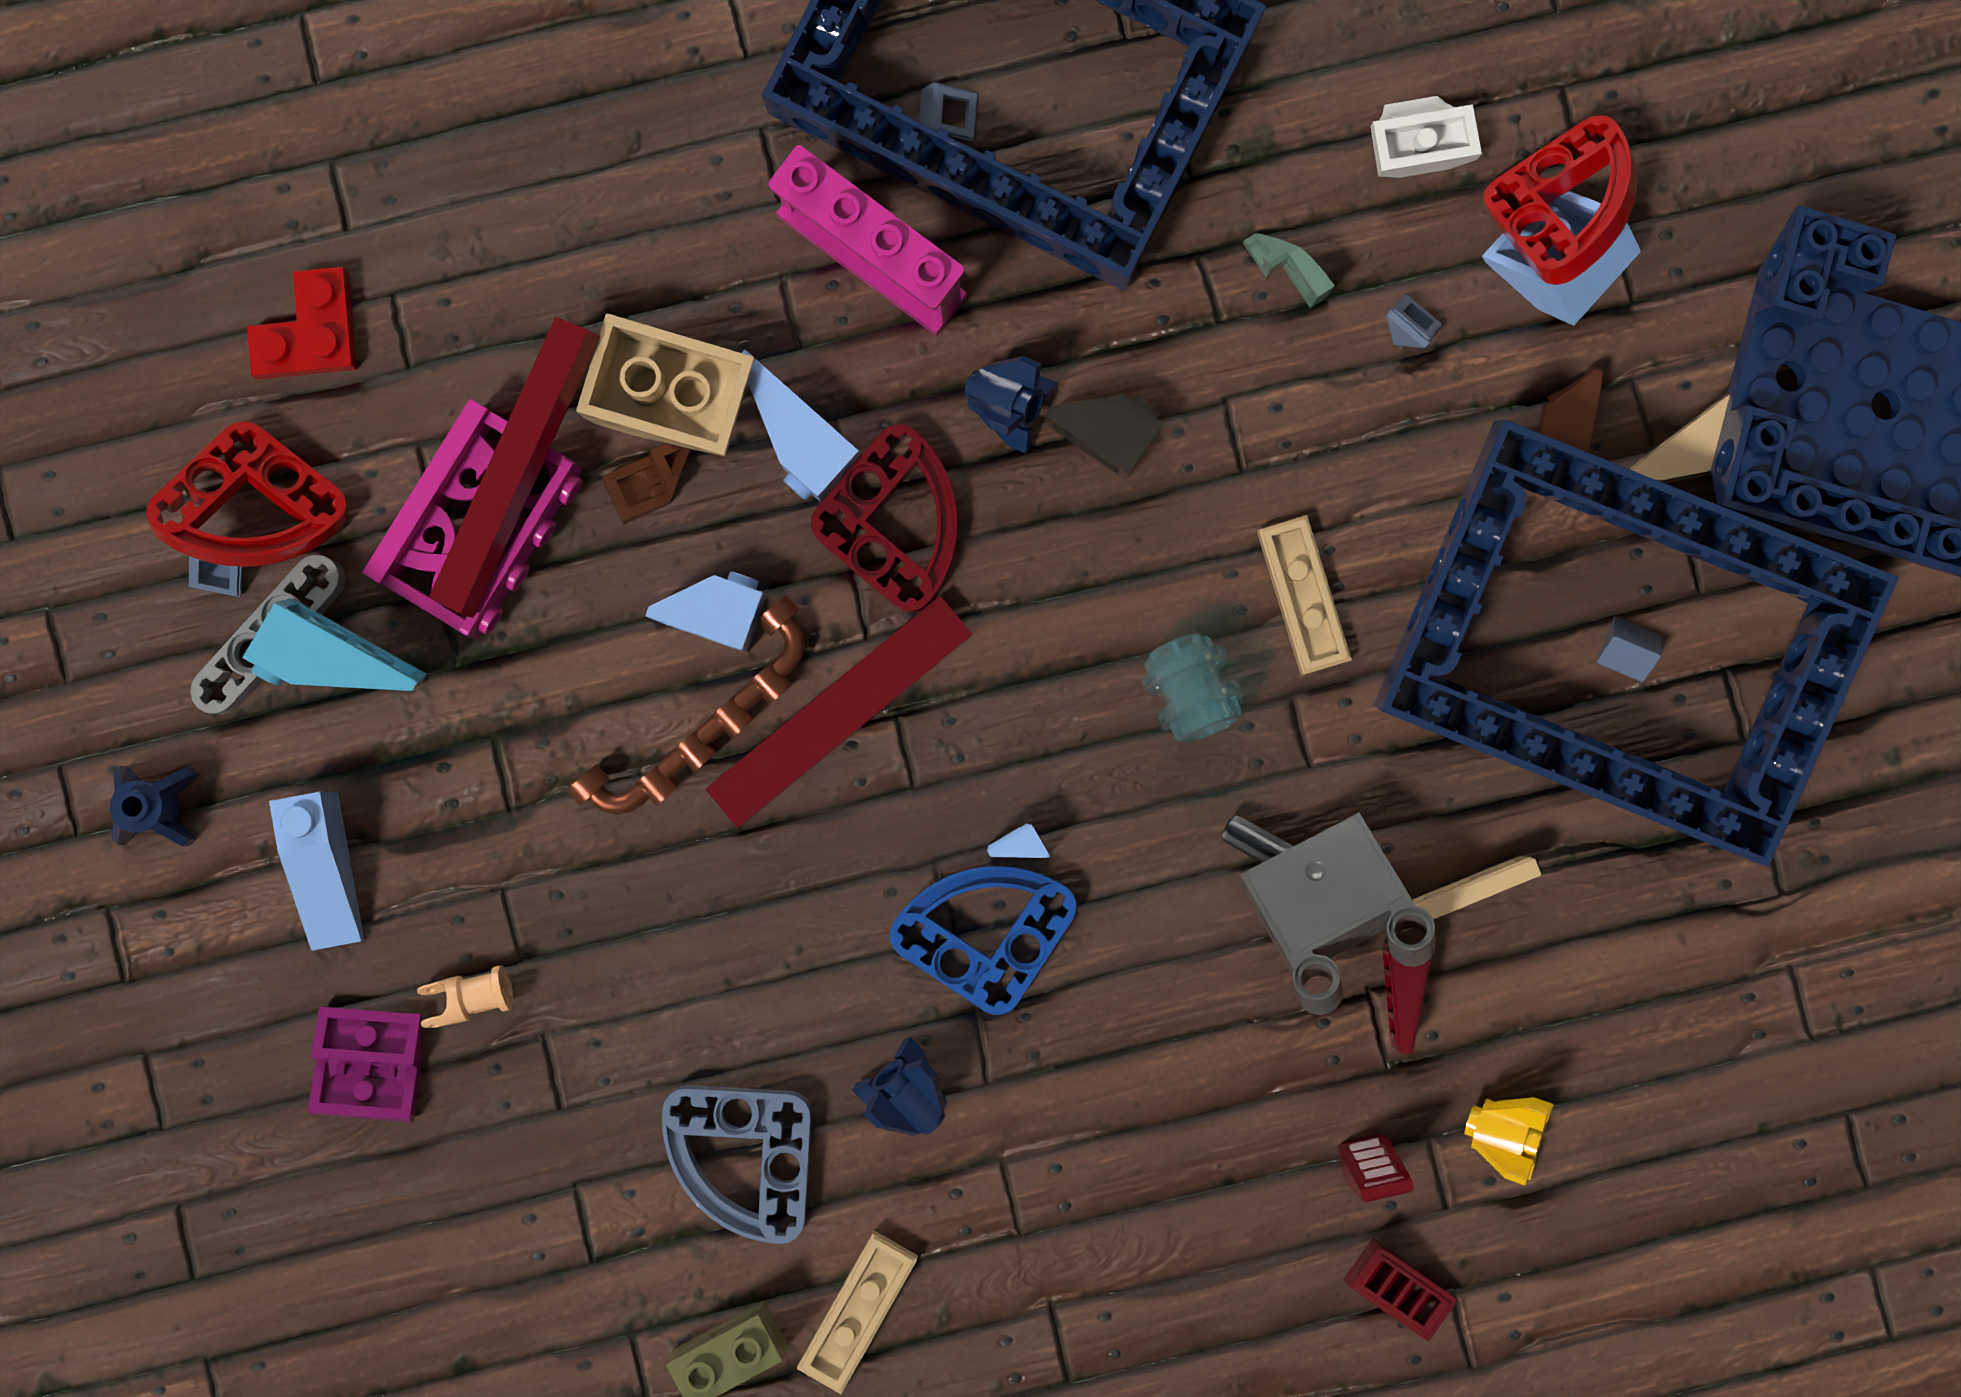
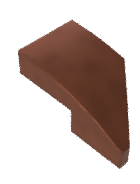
[1537,367,1603,452]
[602,444,690,525]

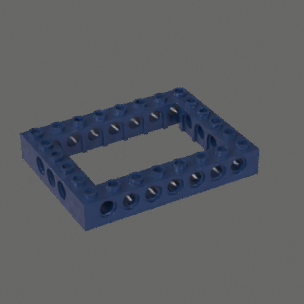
[762,0,1266,292]
[1373,419,1899,867]

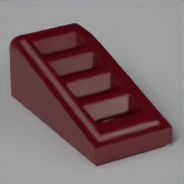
[1382,942,1430,1055]
[1338,1135,1414,1203]
[1343,1238,1458,1342]

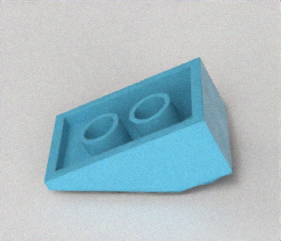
[242,598,427,691]

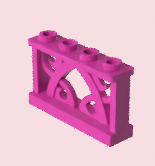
[768,145,967,336]
[362,399,583,640]

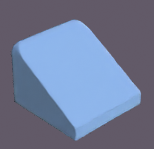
[987,823,1050,858]

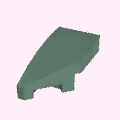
[1243,233,1334,308]

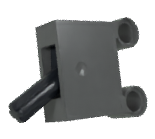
[1222,813,1436,1015]

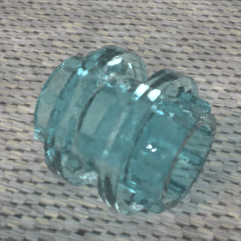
[1142,633,1244,743]

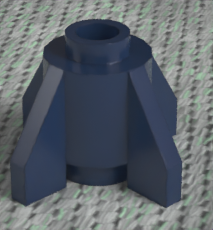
[965,356,1059,453]
[110,766,199,847]
[852,1037,947,1136]

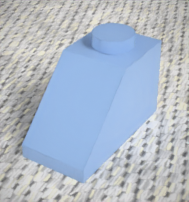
[645,571,768,653]

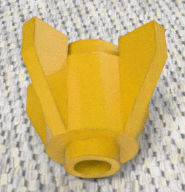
[1464,1097,1554,1186]

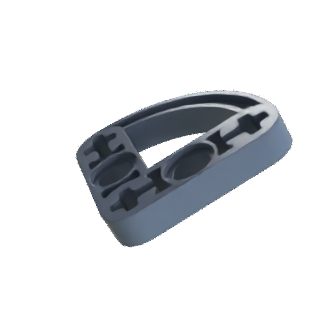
[662,1085,812,1244]

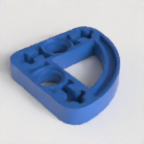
[890,866,1076,1015]

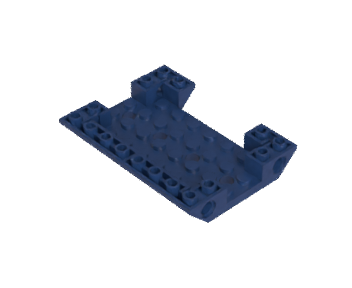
[1711,206,1961,577]

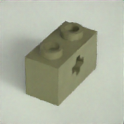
[665,1300,788,1397]

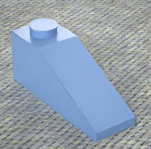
[742,349,861,502]
[269,792,364,951]

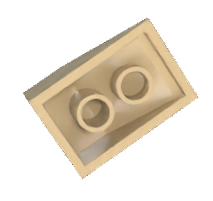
[576,313,755,457]

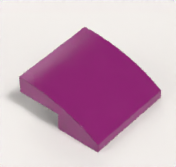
[307,1007,423,1123]

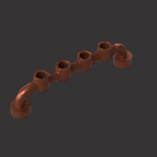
[566,594,805,815]

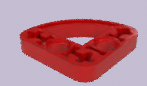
[1483,115,1637,285]
[146,421,347,567]

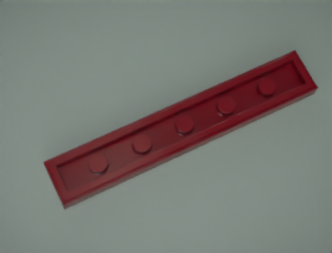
[429,317,600,618]
[705,596,972,828]

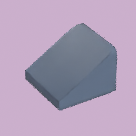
[919,82,978,142]

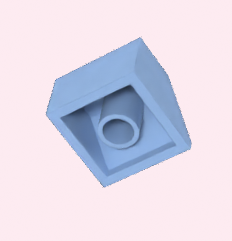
[1482,191,1641,326]

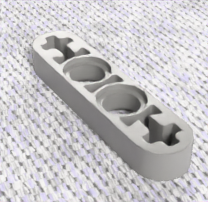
[190,555,346,714]

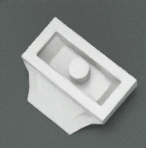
[1370,96,1482,178]

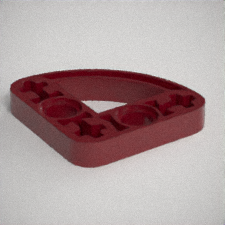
[810,424,958,613]

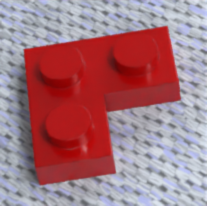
[247,267,357,380]

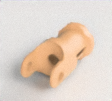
[417,965,514,1028]

